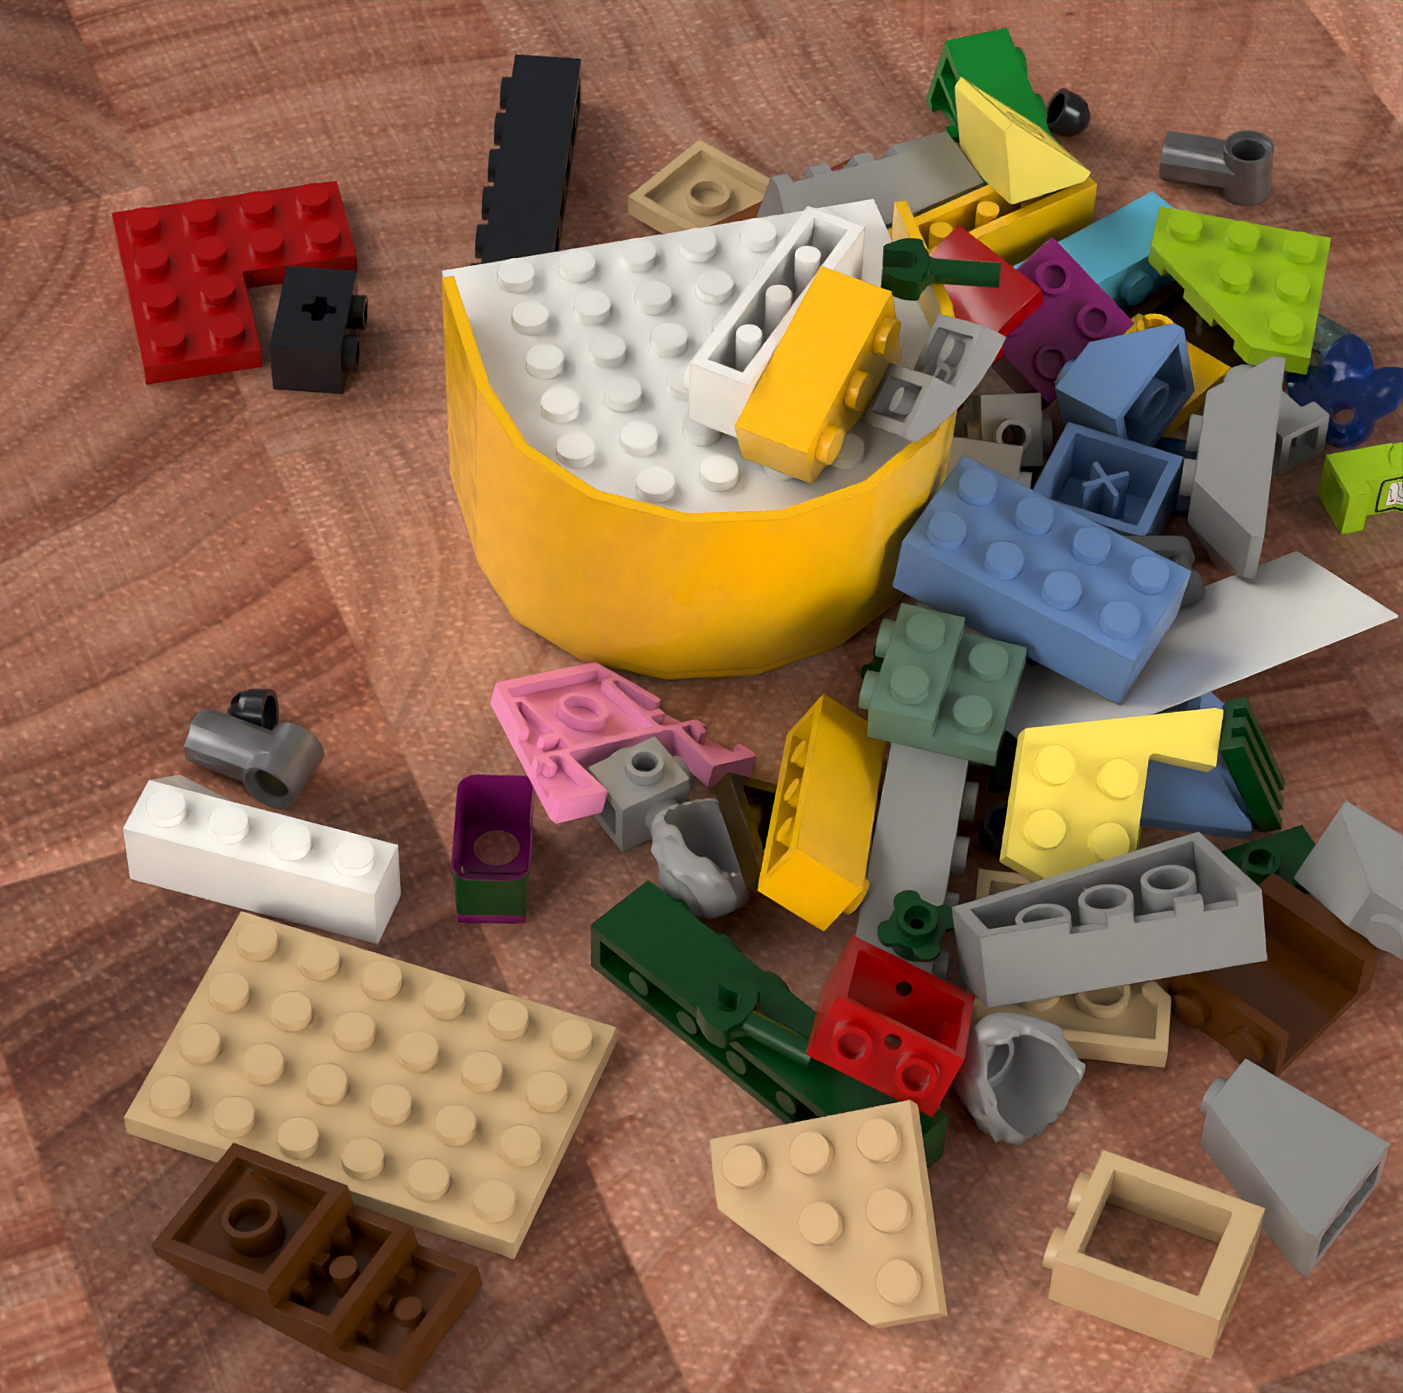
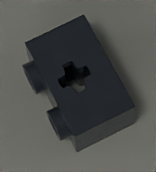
[269,266,368,394]

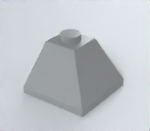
[1294,800,1403,960]

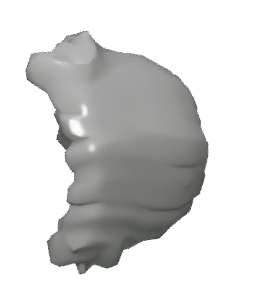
[651,798,752,919]
[953,1012,1085,1148]

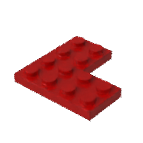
[112,180,358,385]

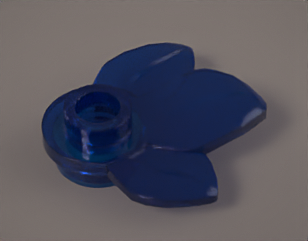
[1286,333,1403,449]

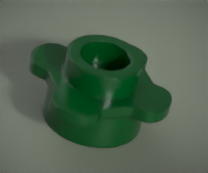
[877,890,954,962]

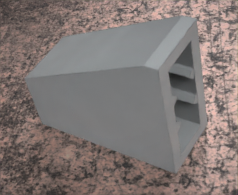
[1200,1058,1390,1277]

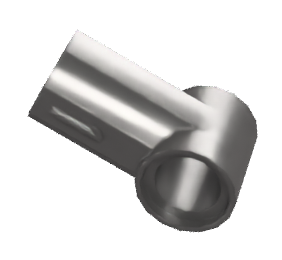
[1159,130,1274,206]
[184,709,324,809]

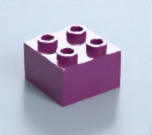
[991,237,1135,411]

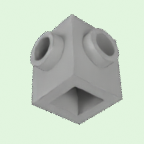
[963,393,1052,472]
[588,736,694,852]

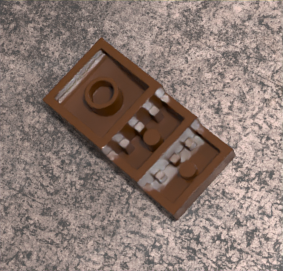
[152,1142,483,1392]

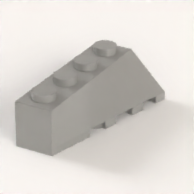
[757,131,984,229]

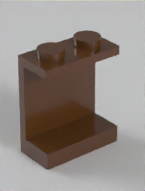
[1168,873,1380,1077]

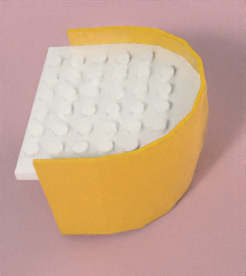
[442,199,957,680]

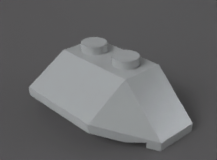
[1179,356,1286,579]

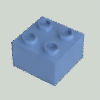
[1033,422,1184,536]

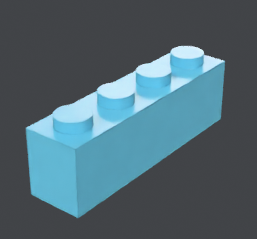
[1013,191,1175,310]

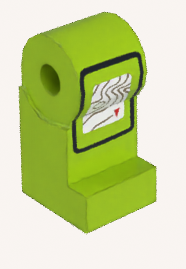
[1317,442,1403,535]

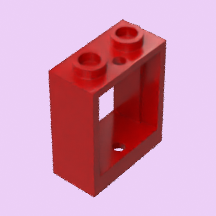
[806,935,975,1117]

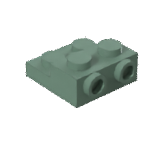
[859,603,1027,767]

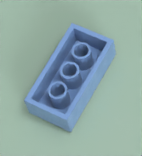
[892,455,1191,705]

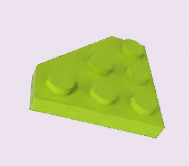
[1148,206,1331,375]

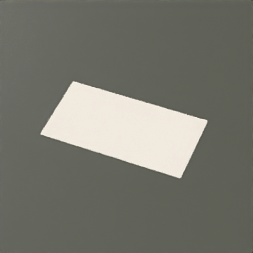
[1006,551,1398,739]

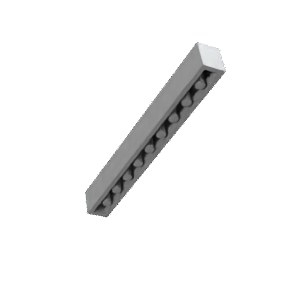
[855,437,1032,993]

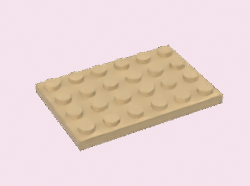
[124,911,616,1259]

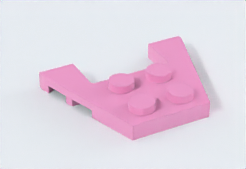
[490,662,757,824]

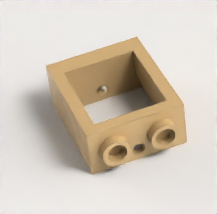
[1042,1150,1265,1359]

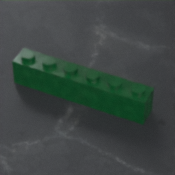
[591,880,947,1169]

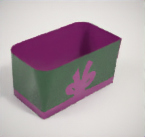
[451,774,535,924]

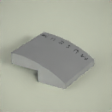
[862,314,1006,443]

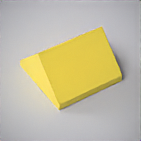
[955,77,1091,205]

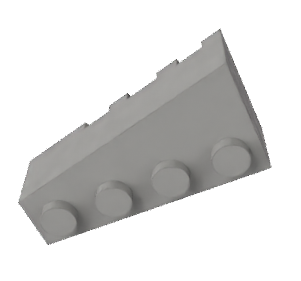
[952,831,1267,1008]

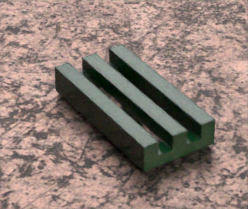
[1219,697,1285,833]

